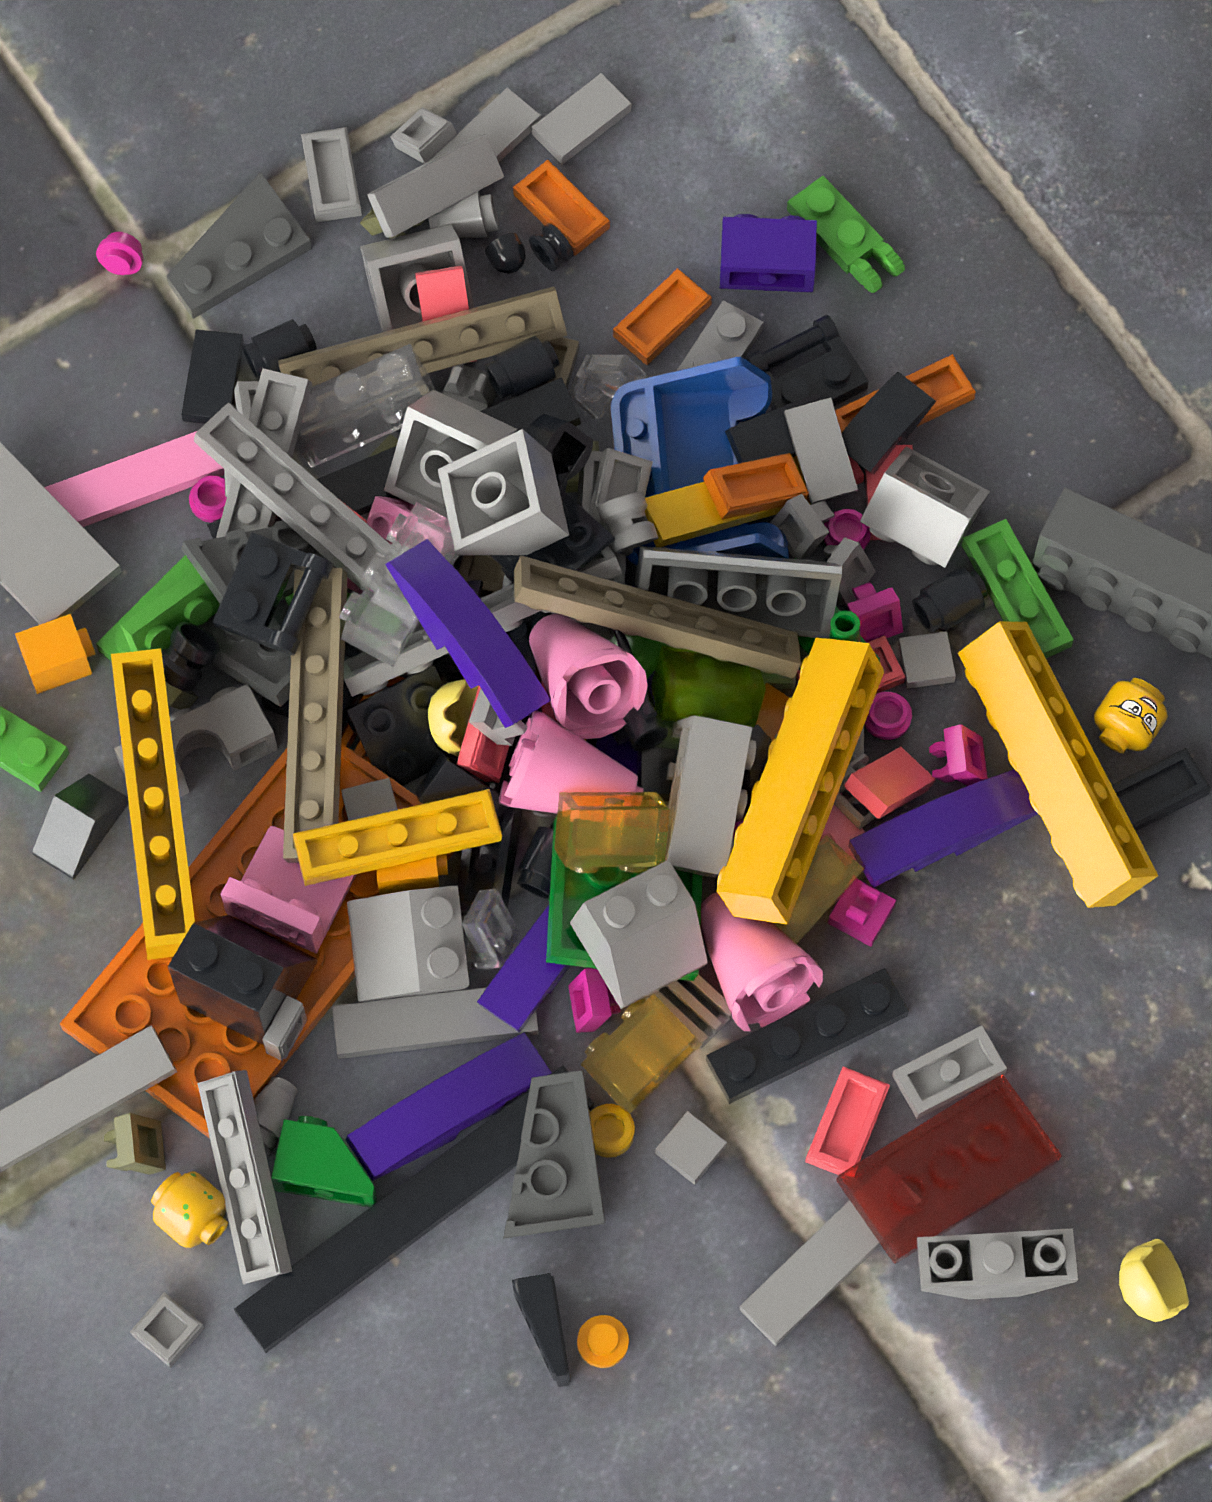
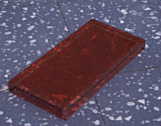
[836,1074,1062,1264]

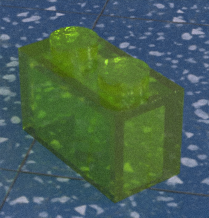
[651,646,766,728]

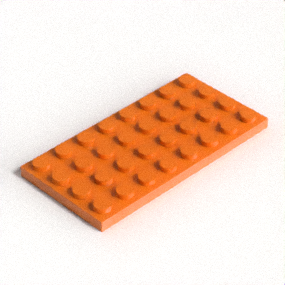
[60,743,454,1139]

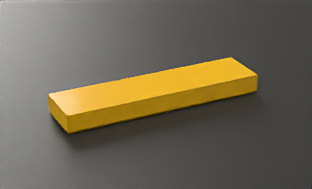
[645,456,811,547]
[293,789,502,886]

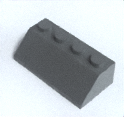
[635,546,842,639]

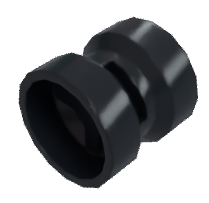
[161,622,220,691]

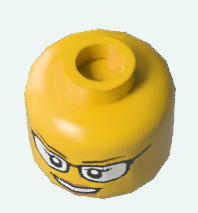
[1094,678,1168,753]

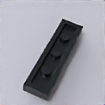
[706,968,909,1104]

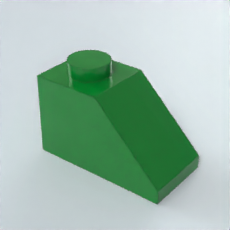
[271,1116,377,1208]

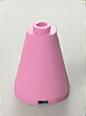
[529,613,648,739]
[499,710,644,822]
[700,892,823,1031]

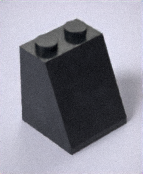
[168,915,318,1045]

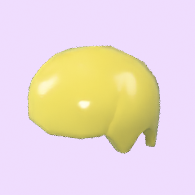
[428,679,478,757]
[1119,1239,1189,1322]

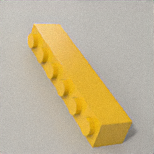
[958,621,1158,908]
[716,637,884,925]
[111,648,195,960]

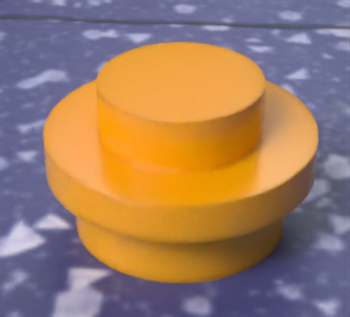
[577,1315,629,1368]

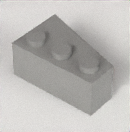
[657,715,756,878]

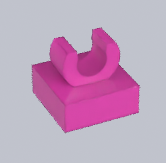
[847,582,903,642]
[929,724,988,786]
[828,877,896,947]
[568,968,621,1033]

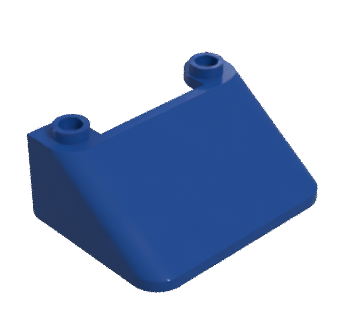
[611,357,789,565]

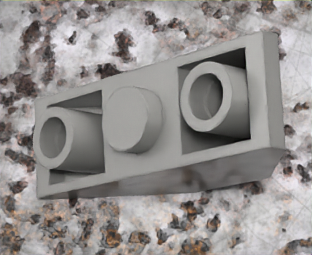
[917,1228,1078,1300]

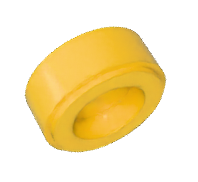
[590,1104,635,1158]

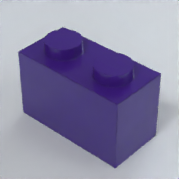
[720,214,817,292]

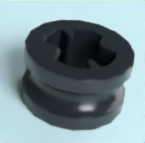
[529,223,573,271]

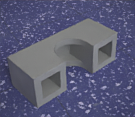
[114,683,278,797]

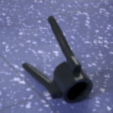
[612,629,668,751]

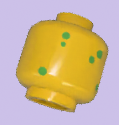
[151,1171,228,1248]

